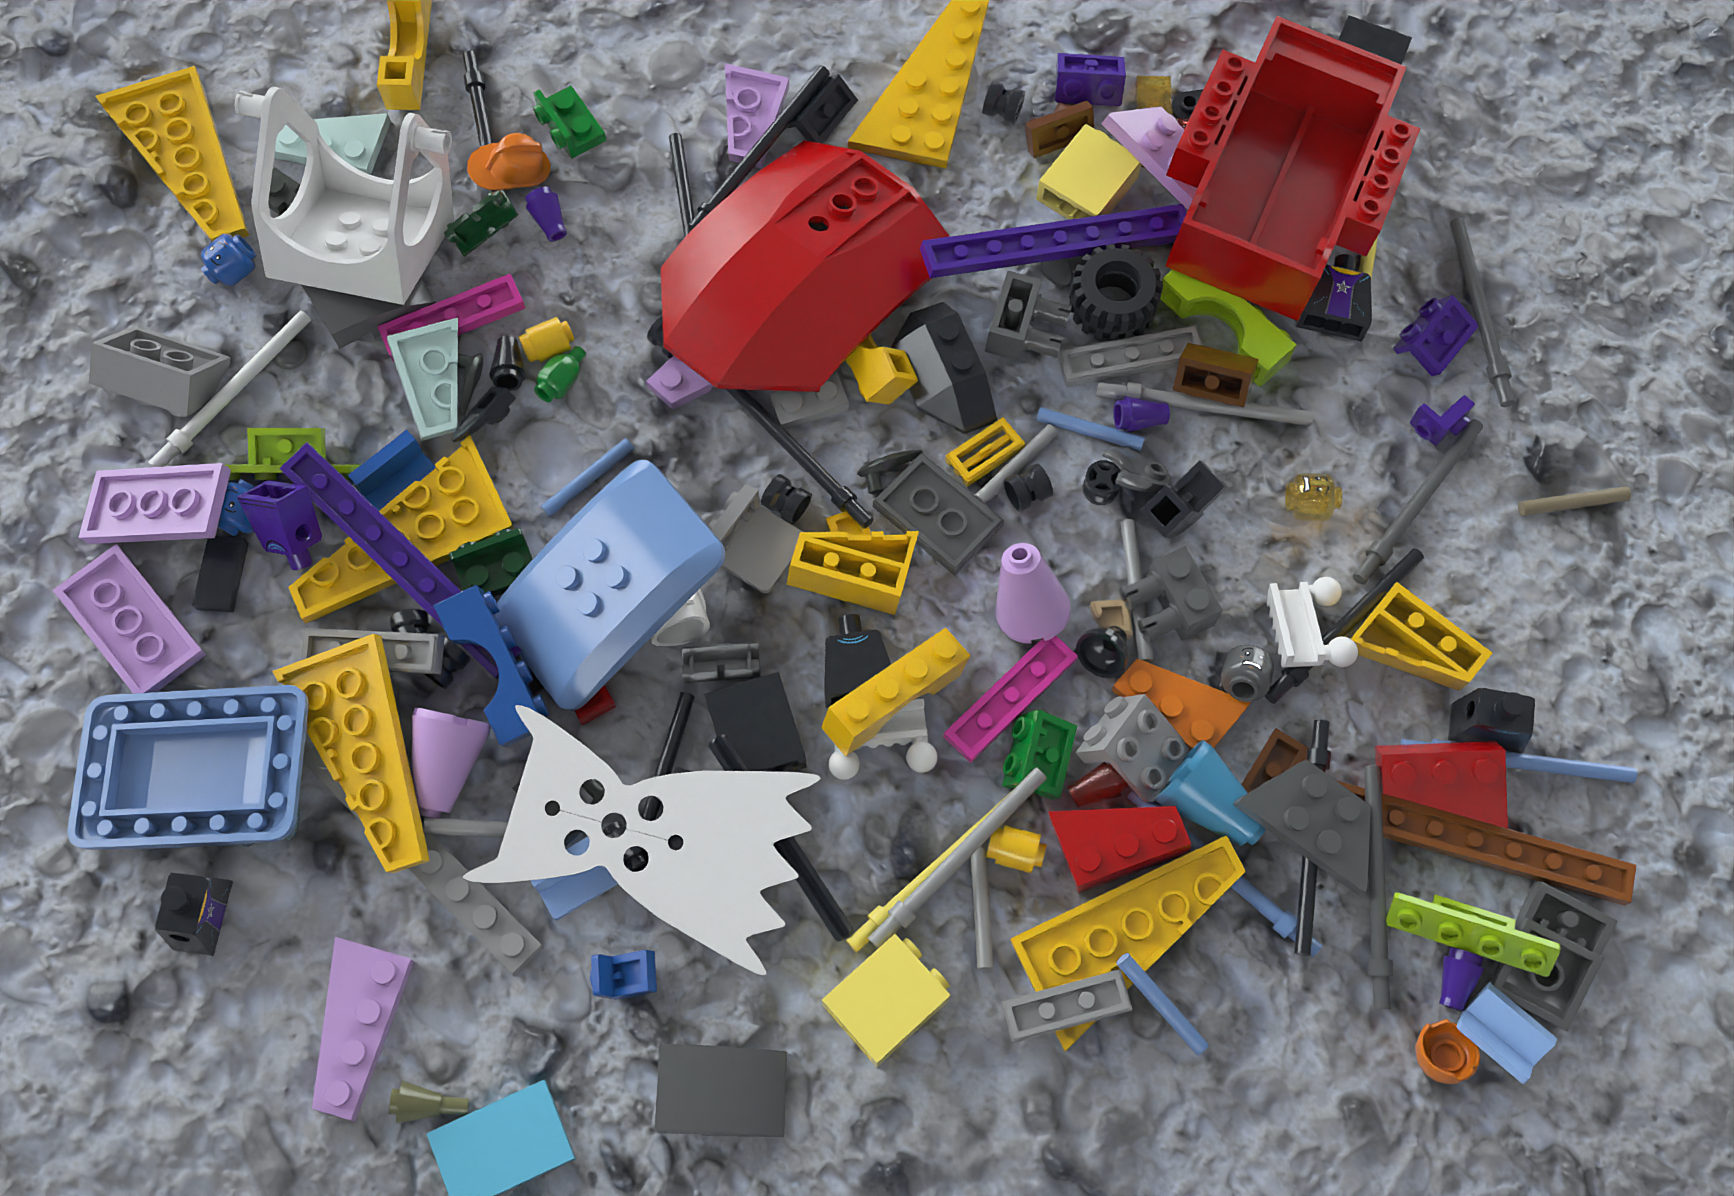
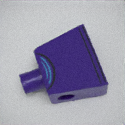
[237,481,322,570]

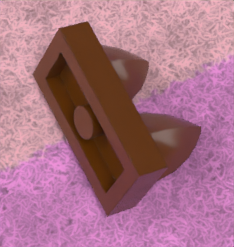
[1025,101,1094,158]

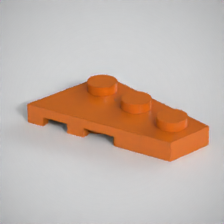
[1112,658,1251,751]

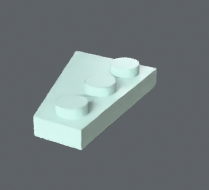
[274,113,391,175]
[387,318,458,441]

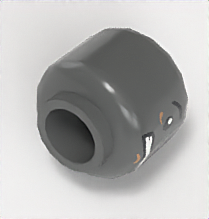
[1221,645,1274,702]

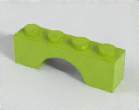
[1160,270,1297,387]

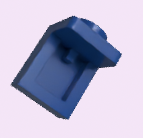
[590,950,657,1000]

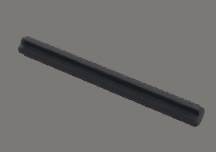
[709,734,854,942]

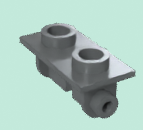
[681,641,761,684]

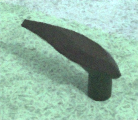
[457,353,483,416]
[857,450,923,494]

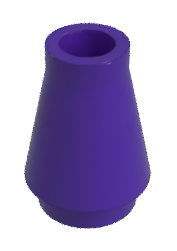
[525,187,567,242]
[1113,397,1170,433]
[1439,947,1484,1012]

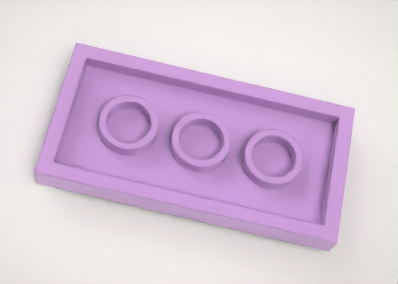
[79,463,231,544]
[53,544,206,694]

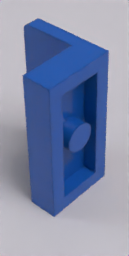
[348,429,436,511]

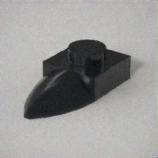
[451,387,516,443]

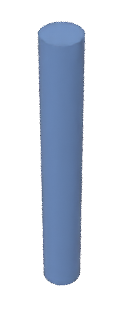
[1036,407,1145,451]
[540,438,634,517]
[1116,953,1209,1055]

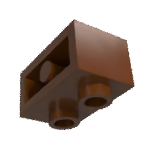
[1173,342,1259,408]

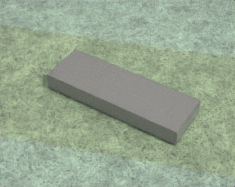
[1001,969,1133,1043]

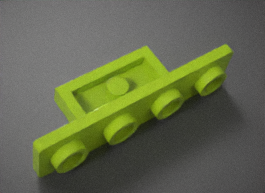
[224,428,362,480]
[1386,893,1561,977]

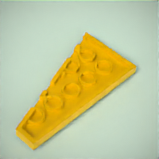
[848,0,989,169]
[95,66,249,242]
[288,435,514,624]
[272,634,430,873]
[1010,835,1246,1053]

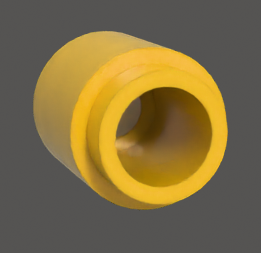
[518,317,575,363]
[986,825,1047,873]

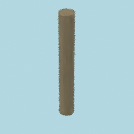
[1518,486,1631,516]

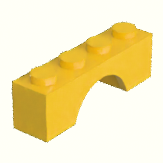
[377,0,432,110]
[846,334,918,405]
[821,627,971,757]

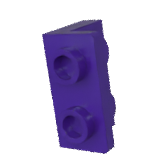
[1055,53,1126,106]
[1393,295,1479,377]

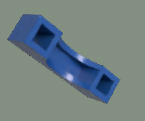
[433,585,550,747]

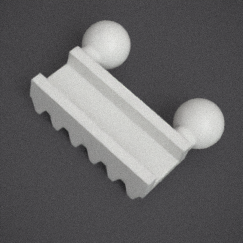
[1267,577,1358,668]
[829,699,937,780]

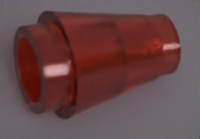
[1068,762,1129,808]

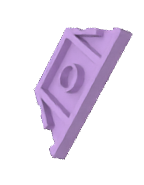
[1101,107,1197,210]

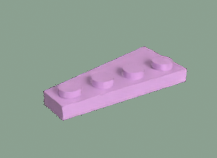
[312,937,415,1122]

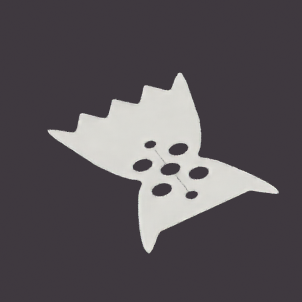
[463,705,821,975]

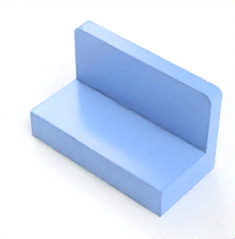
[530,837,618,920]
[1456,982,1557,1084]

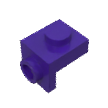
[1409,395,1475,446]

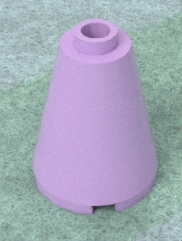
[995,543,1071,643]
[411,708,491,818]

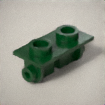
[444,189,519,257]

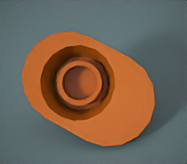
[467,133,550,190]

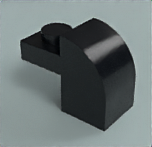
[1139,460,1228,538]

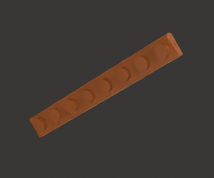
[1336,780,1637,906]

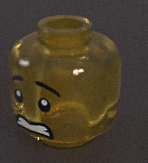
[1285,473,1342,521]

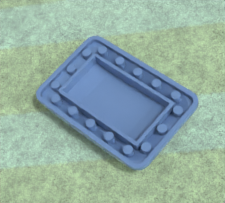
[495,460,725,711]
[67,685,309,850]

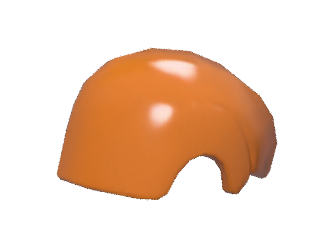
[1415,1019,1481,1084]

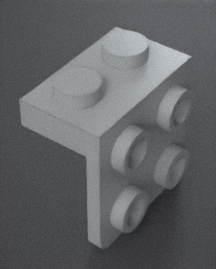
[708,483,803,593]
[1076,694,1189,802]

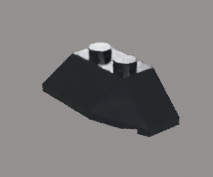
[891,302,998,434]

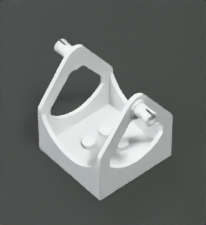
[234,87,455,305]

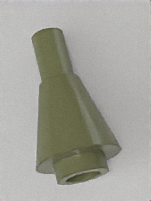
[389,1080,469,1123]

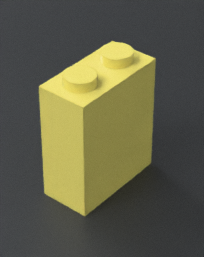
[1036,124,1142,220]
[822,934,950,1068]

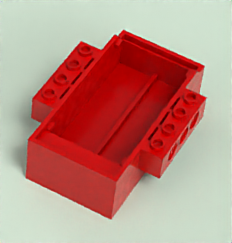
[1165,16,1421,321]

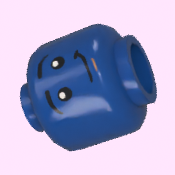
[201,234,257,287]
[218,479,254,536]

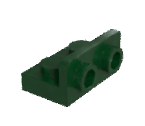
[449,528,533,597]

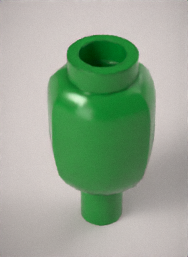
[534,346,586,403]

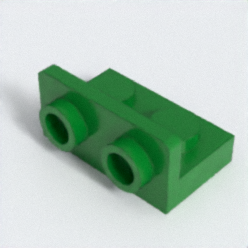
[533,85,607,159]
[1002,709,1077,800]

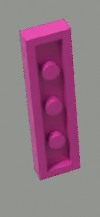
[377,274,526,361]
[943,636,1078,764]

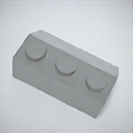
[89,326,231,417]

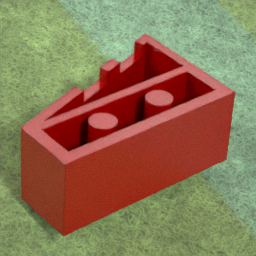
[1375,741,1508,829]
[1048,806,1191,894]

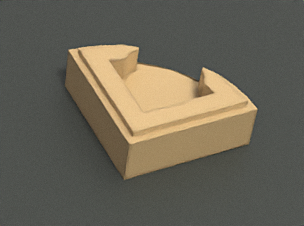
[1089,599,1133,639]

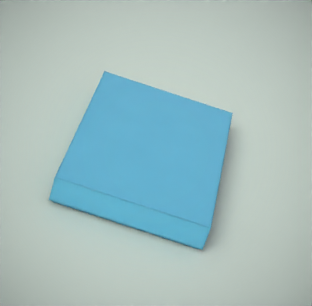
[426,1080,576,1196]

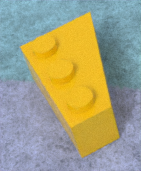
[786,531,919,615]
[1351,582,1493,691]

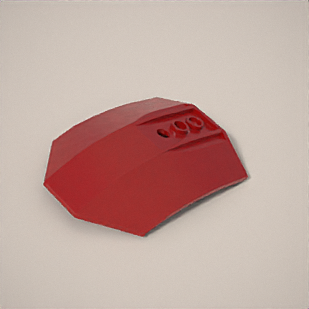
[660,140,950,392]

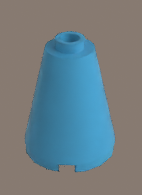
[1155,740,1266,846]

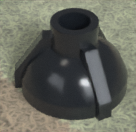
[1074,626,1128,679]

